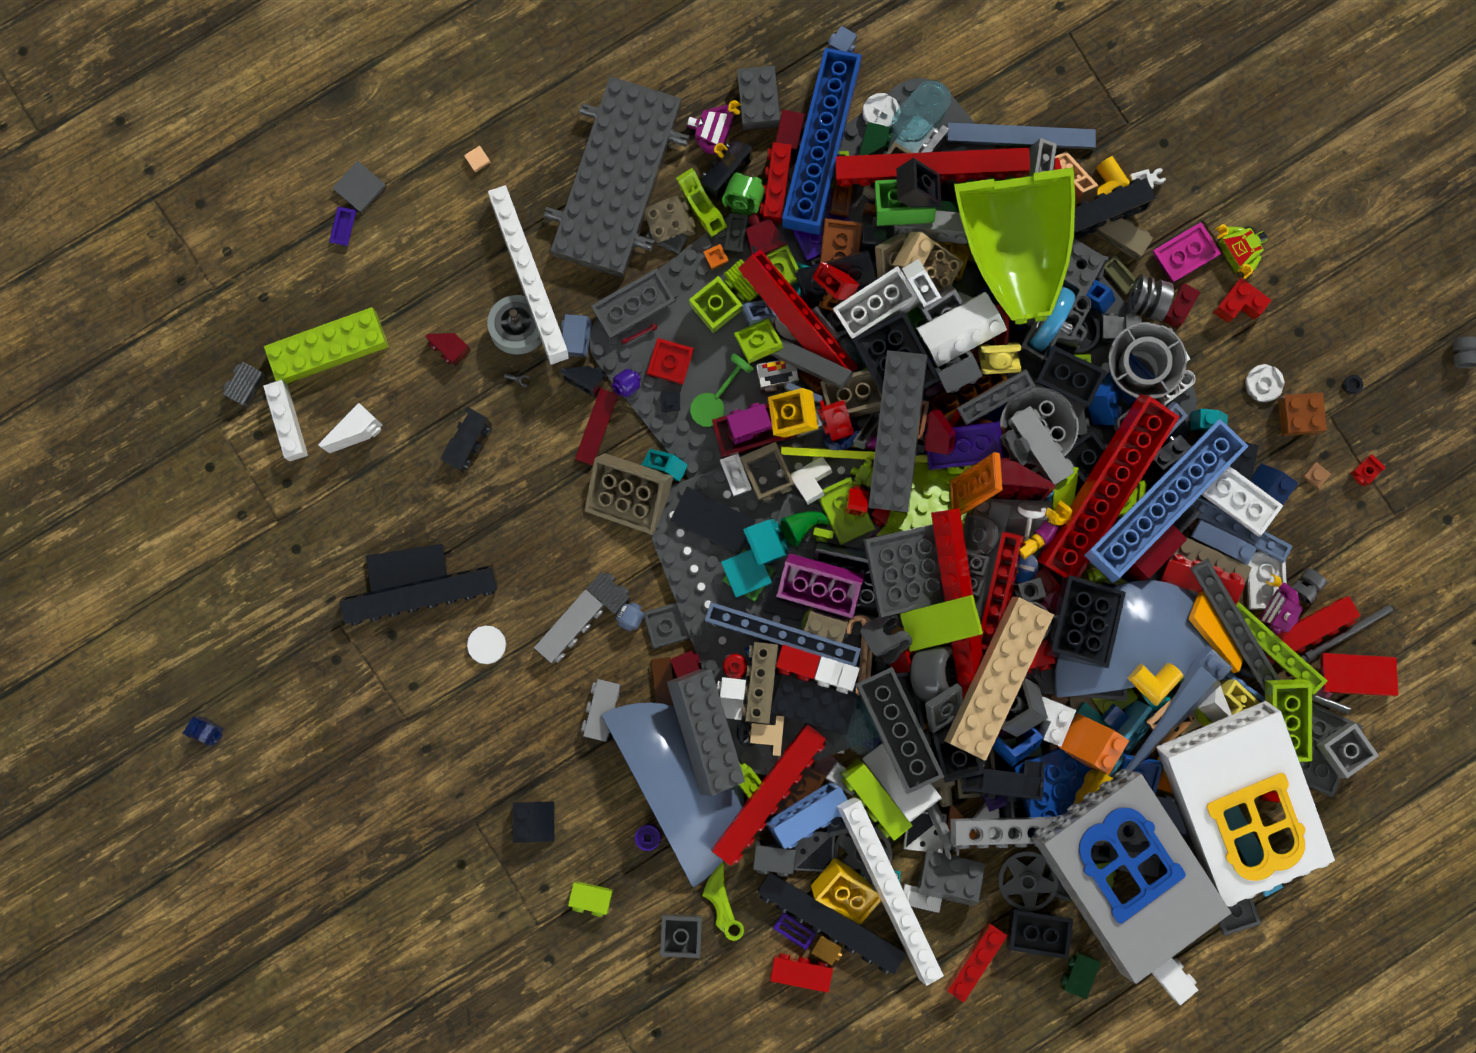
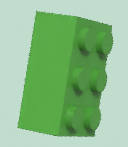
[875,180,936,226]

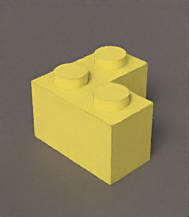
[1220,679,1260,715]

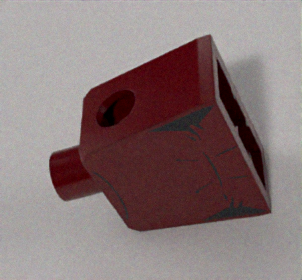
[746,213,787,255]

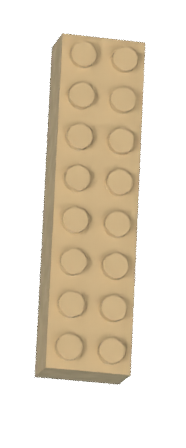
[944,597,1054,761]

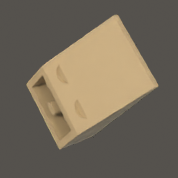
[892,232,964,291]

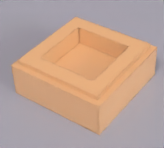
[464,146,491,172]

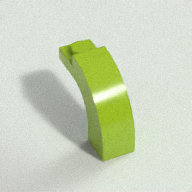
[676,168,727,237]

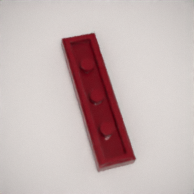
[575,388,619,466]

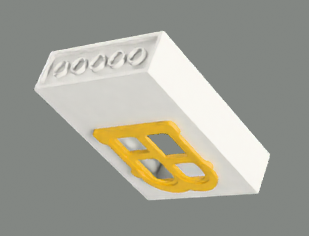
[1156,701,1335,906]

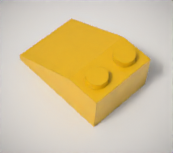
[811,858,882,925]

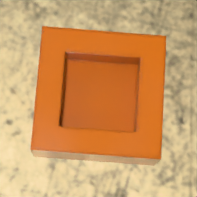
[703,244,729,270]

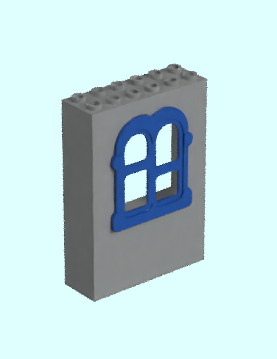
[1032,769,1231,984]

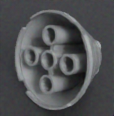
[1000,387,1079,465]

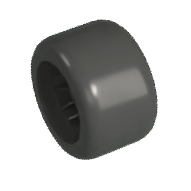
[910,645,958,704]

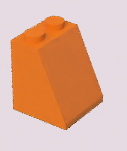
[1057,713,1129,775]

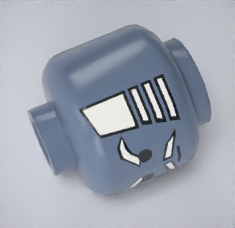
[616,602,644,632]

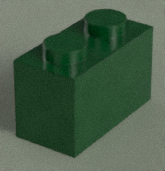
[1060,951,1101,1000]

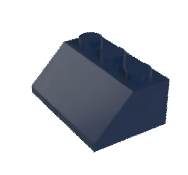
[1251,463,1298,505]

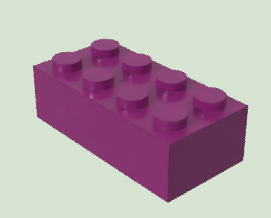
[777,553,865,618]

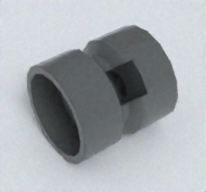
[1453,337,1476,368]
[1291,568,1328,605]

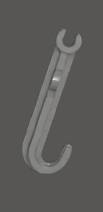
[927,802,959,859]

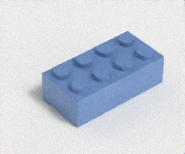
[766,782,848,849]

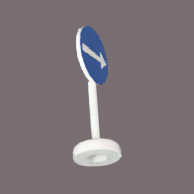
[1015,502,1046,583]

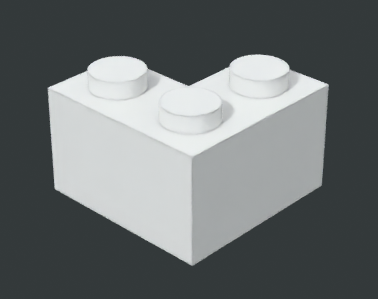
[717,677,746,720]
[1038,696,1076,747]

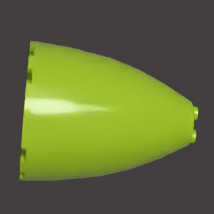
[954,167,1075,325]

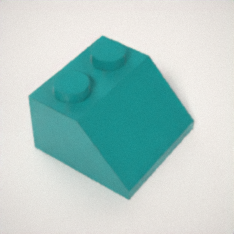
[743,519,790,565]

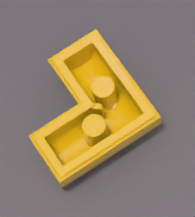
[1096,156,1130,195]
[1127,663,1184,706]

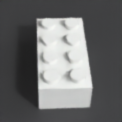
[833,266,921,339]

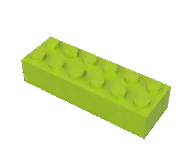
[264,307,389,384]

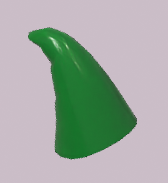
[780,511,830,547]

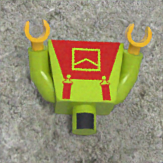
[1214,224,1268,279]

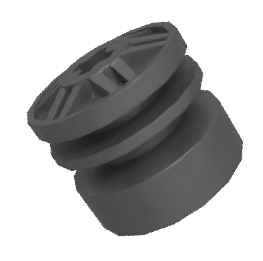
[1127,274,1174,322]

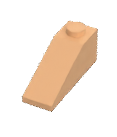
[1055,151,1098,205]

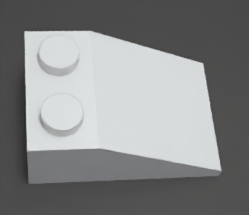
[318,403,383,453]

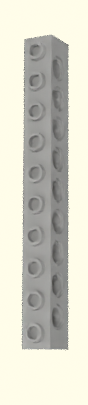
[951,817,1148,849]

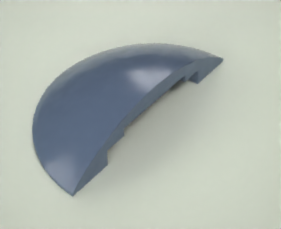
[1055,580,1213,697]
[601,703,744,887]

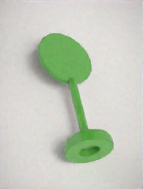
[690,353,754,427]

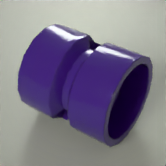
[635,824,662,851]

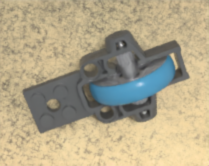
[1017,238,1106,366]

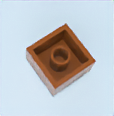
[1278,393,1327,436]

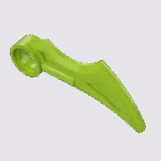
[702,862,744,941]

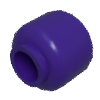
[612,369,641,397]

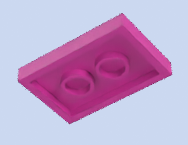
[1152,222,1221,283]

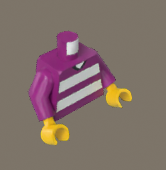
[687,100,741,158]
[1259,574,1302,635]

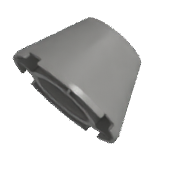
[1108,322,1187,399]

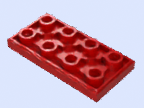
[1320,653,1399,697]

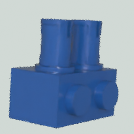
[1088,373,1122,425]

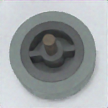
[487,295,542,355]

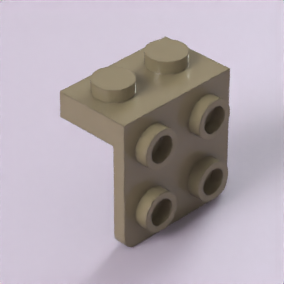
[645,195,696,243]

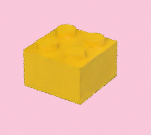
[768,388,818,438]

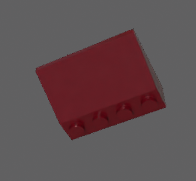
[989,458,1055,501]

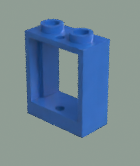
[992,727,1043,767]

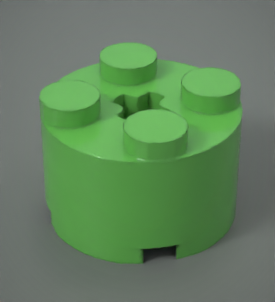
[722,172,765,216]

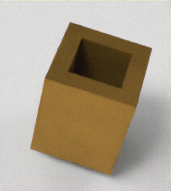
[811,934,843,965]

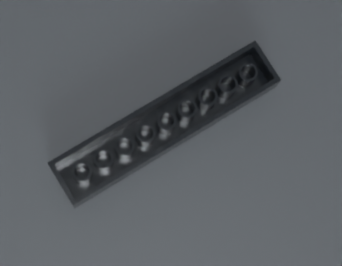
[967,178,1156,282]

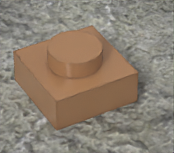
[1303,462,1331,489]

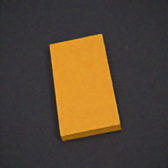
[1188,591,1244,673]

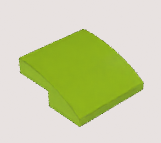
[1052,467,1079,510]

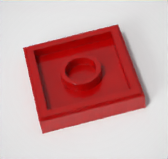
[647,338,694,385]

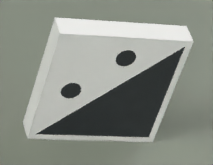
[903,812,947,853]

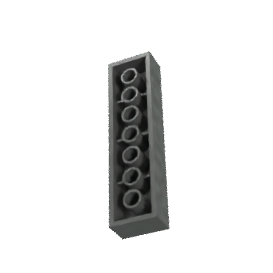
[869,350,928,512]

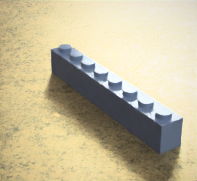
[705,602,861,667]

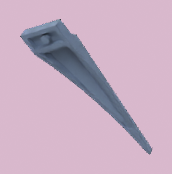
[1125,645,1232,771]

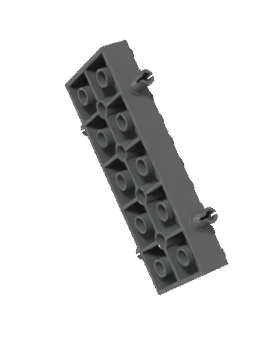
[544,76,690,279]

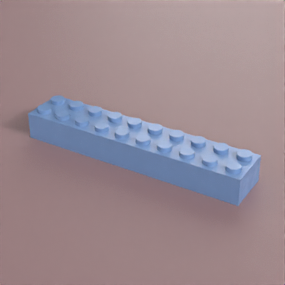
[1084,419,1248,583]

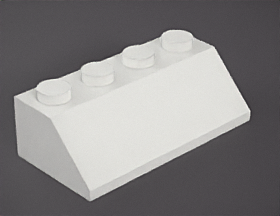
[916,292,1007,367]

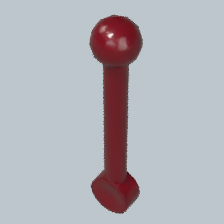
[621,324,658,345]

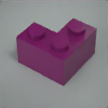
[727,403,772,445]

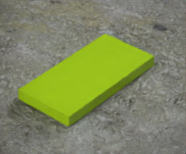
[900,595,983,652]

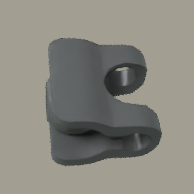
[860,614,912,665]

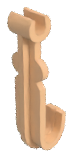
[846,615,873,696]

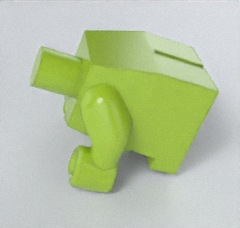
[850,458,873,491]

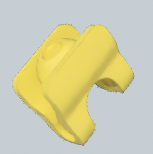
[979,342,1021,374]

